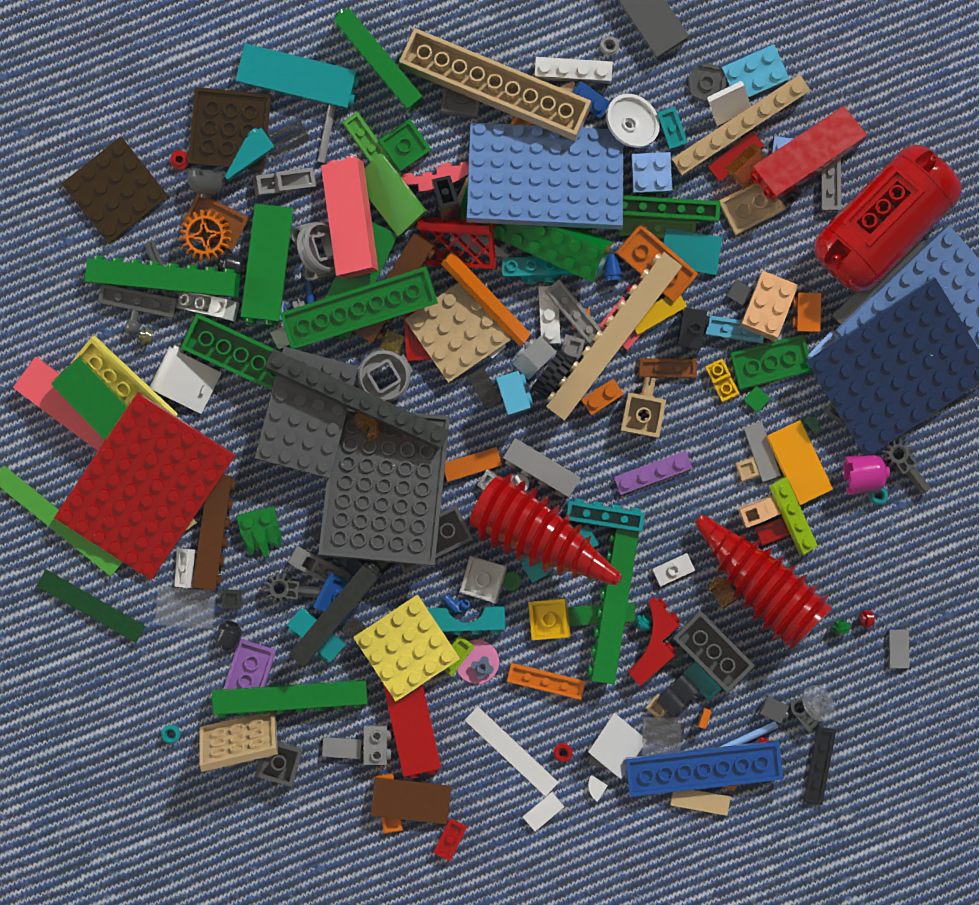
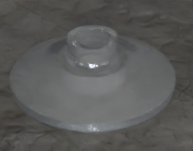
[802,685,835,722]

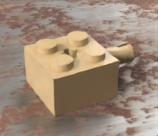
[620,377,666,438]

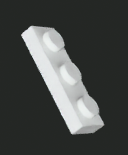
[538,286,560,344]

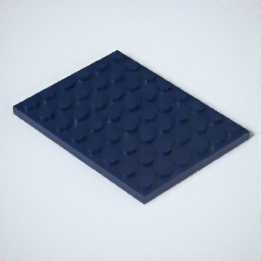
[805,277,979,456]

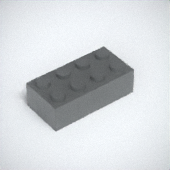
[400,505,473,574]
[672,610,755,693]

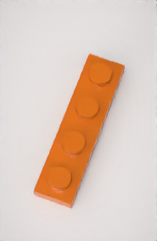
[507,663,586,700]

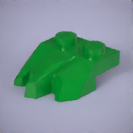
[236,506,282,559]

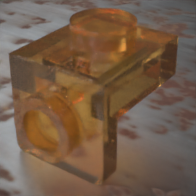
[708,577,739,609]

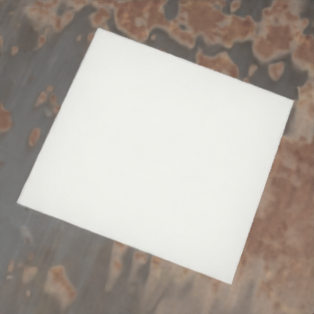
[589,713,647,779]

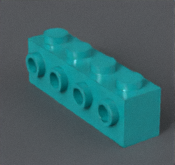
[566,498,645,533]

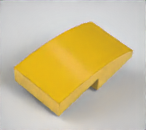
[705,359,740,404]

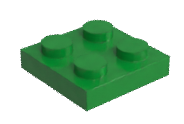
[378,118,432,172]

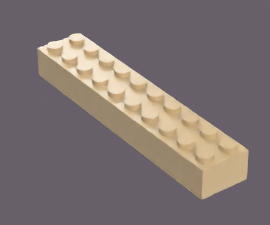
[399,28,591,141]
[546,252,682,421]

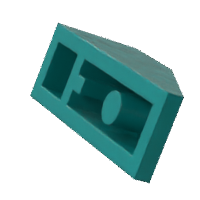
[225,128,276,181]

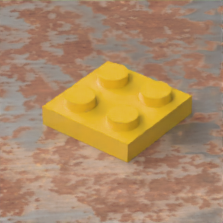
[528,599,571,640]

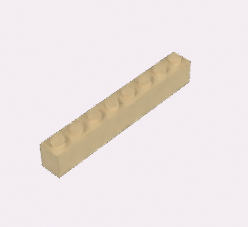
[671,75,810,176]

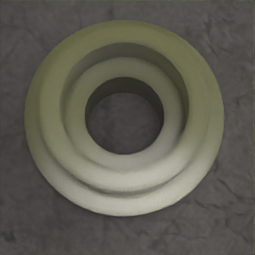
[138,327,153,346]

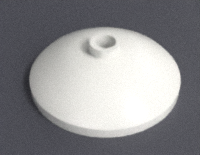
[606,94,660,148]

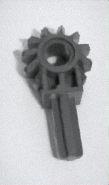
[881,438,930,494]
[263,572,323,605]

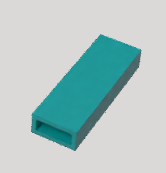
[236,43,360,110]

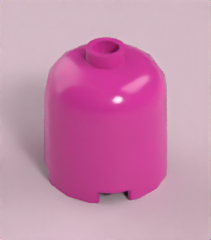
[843,455,890,495]

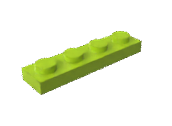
[769,477,818,555]

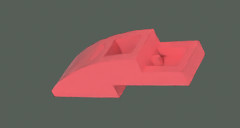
[401,162,469,194]

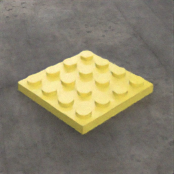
[353,594,460,701]

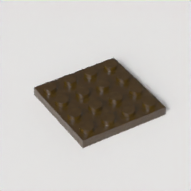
[188,87,272,171]
[61,136,169,244]

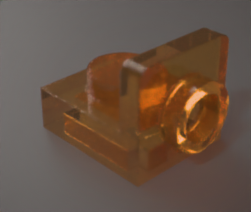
[354,413,380,443]

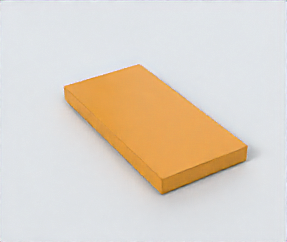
[765,420,833,505]

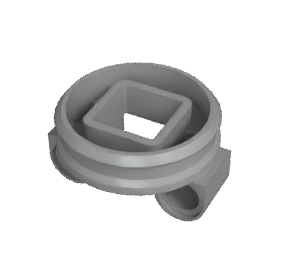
[291,222,335,281]
[356,350,413,402]

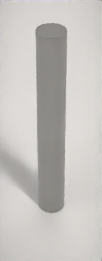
[317,105,336,163]

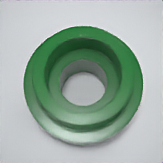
[831,620,851,635]

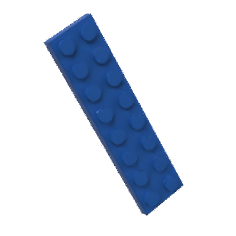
[626,740,783,797]

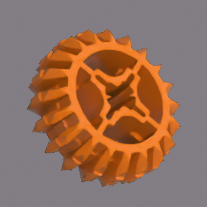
[180,210,232,261]

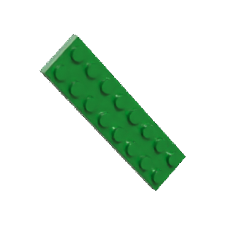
[280,266,438,349]

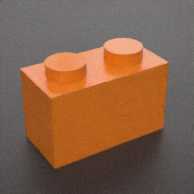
[792,293,821,333]
[581,378,624,416]

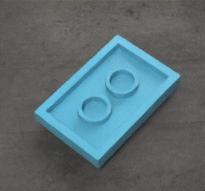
[721,44,790,98]

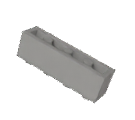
[503,438,581,499]

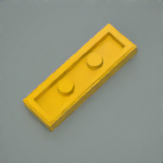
[634,295,687,335]

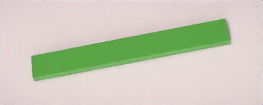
[0,466,123,576]

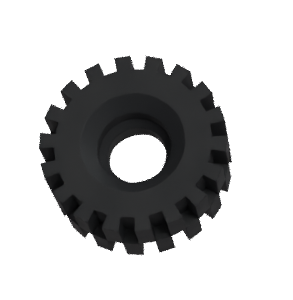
[531,349,576,399]

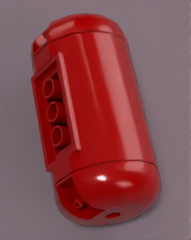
[814,145,962,293]

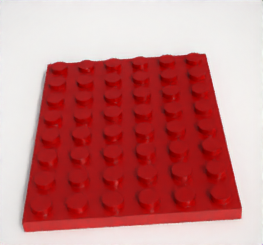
[54,392,235,580]

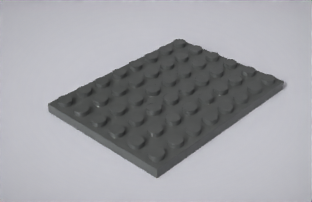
[318,408,450,567]

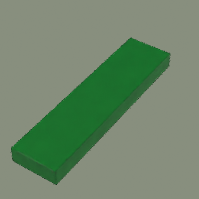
[568,602,636,626]

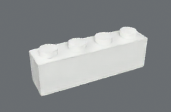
[535,57,613,84]

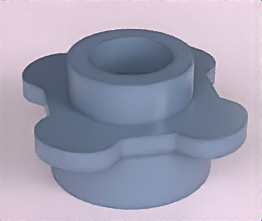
[471,656,494,679]

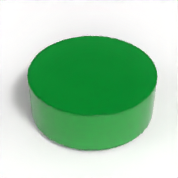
[502,572,521,591]

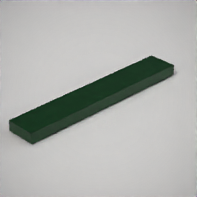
[36,569,146,643]

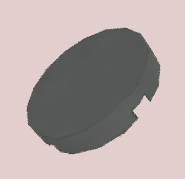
[688,64,726,102]

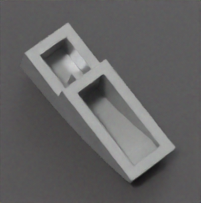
[252,167,316,197]

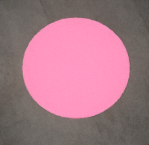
[457,640,499,684]

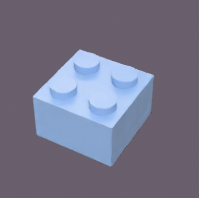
[631,152,672,195]

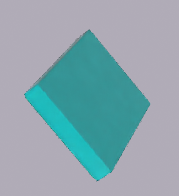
[663,228,723,275]

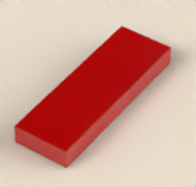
[707,131,764,182]

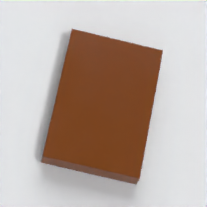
[181,193,250,252]

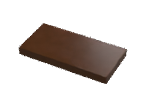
[370,777,451,824]

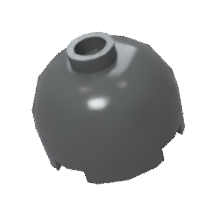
[187,168,226,198]

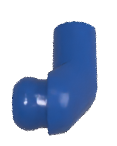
[442,594,471,613]

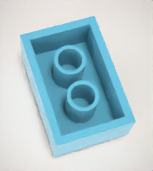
[496,371,533,417]

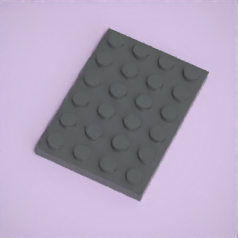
[254,347,359,478]

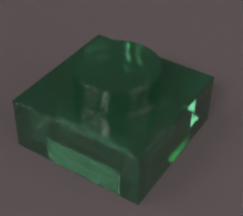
[801,415,821,435]

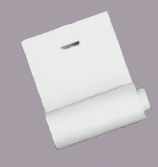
[150,345,221,414]

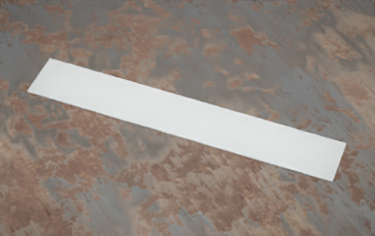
[465,706,559,796]

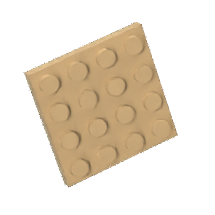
[405,283,511,383]
[200,710,278,772]

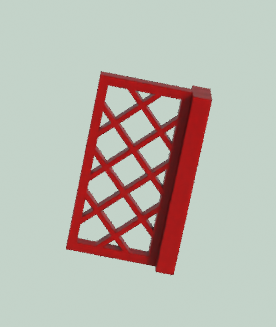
[417,217,496,269]

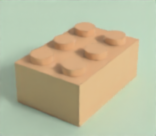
[739,271,798,342]

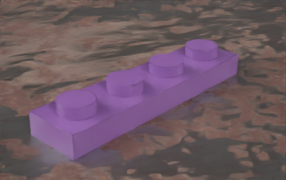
[614,451,692,495]

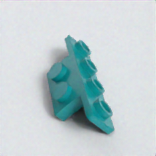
[502,257,575,285]

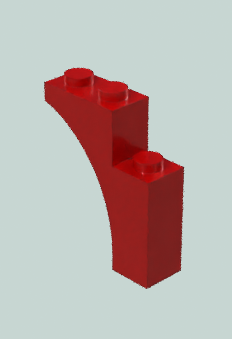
[627,597,681,686]

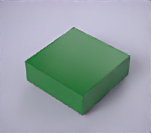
[743,386,771,413]

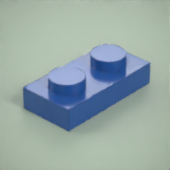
[571,80,610,118]

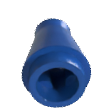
[603,254,622,283]

